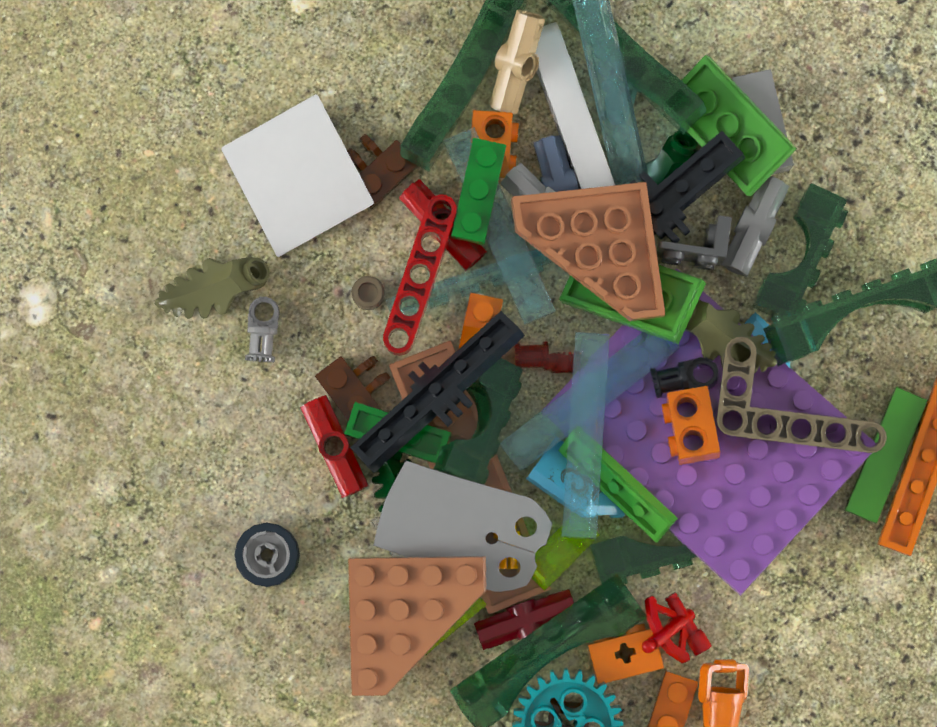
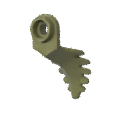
[155,257,270,319]
[685,300,777,374]

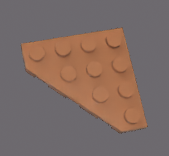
[511,182,665,321]
[348,556,486,696]

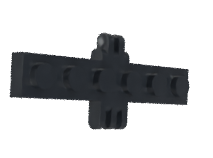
[629,131,745,243]
[350,311,525,473]

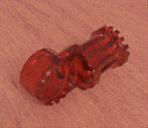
[514,341,581,373]

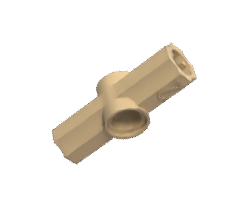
[489,10,545,114]

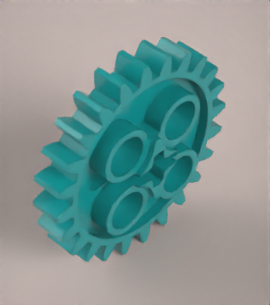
[512,667,624,727]

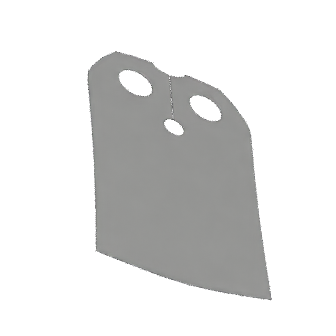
[373,461,552,592]

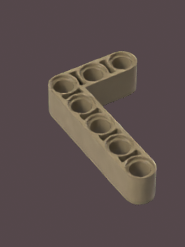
[717,337,887,453]

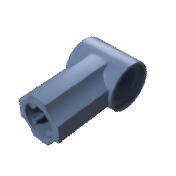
[533,135,579,192]

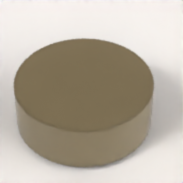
[351,276,385,310]

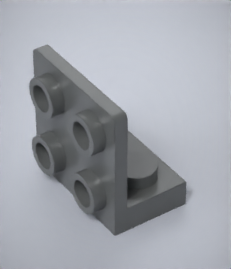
[656,215,732,270]

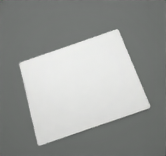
[221,94,374,257]

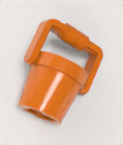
[698,659,749,727]

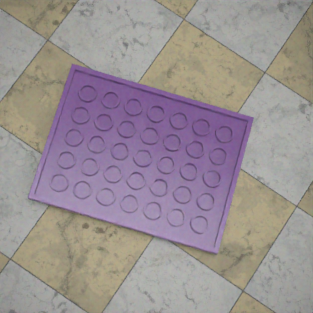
[541,268,876,596]

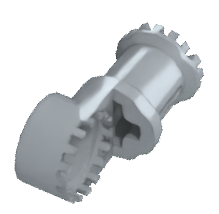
[245,297,280,363]

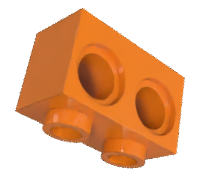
[470,110,519,184]
[661,386,720,465]

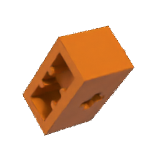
[586,623,664,685]

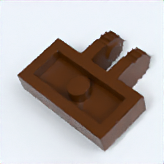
[347,134,420,210]
[315,356,391,421]

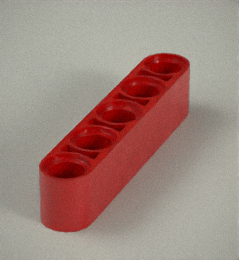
[383,194,457,356]

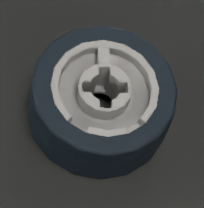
[234,523,300,587]

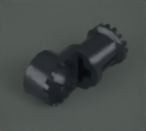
[650,357,719,398]

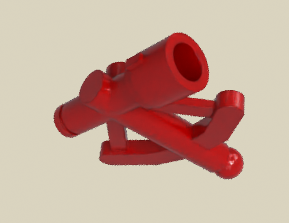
[642,592,712,663]

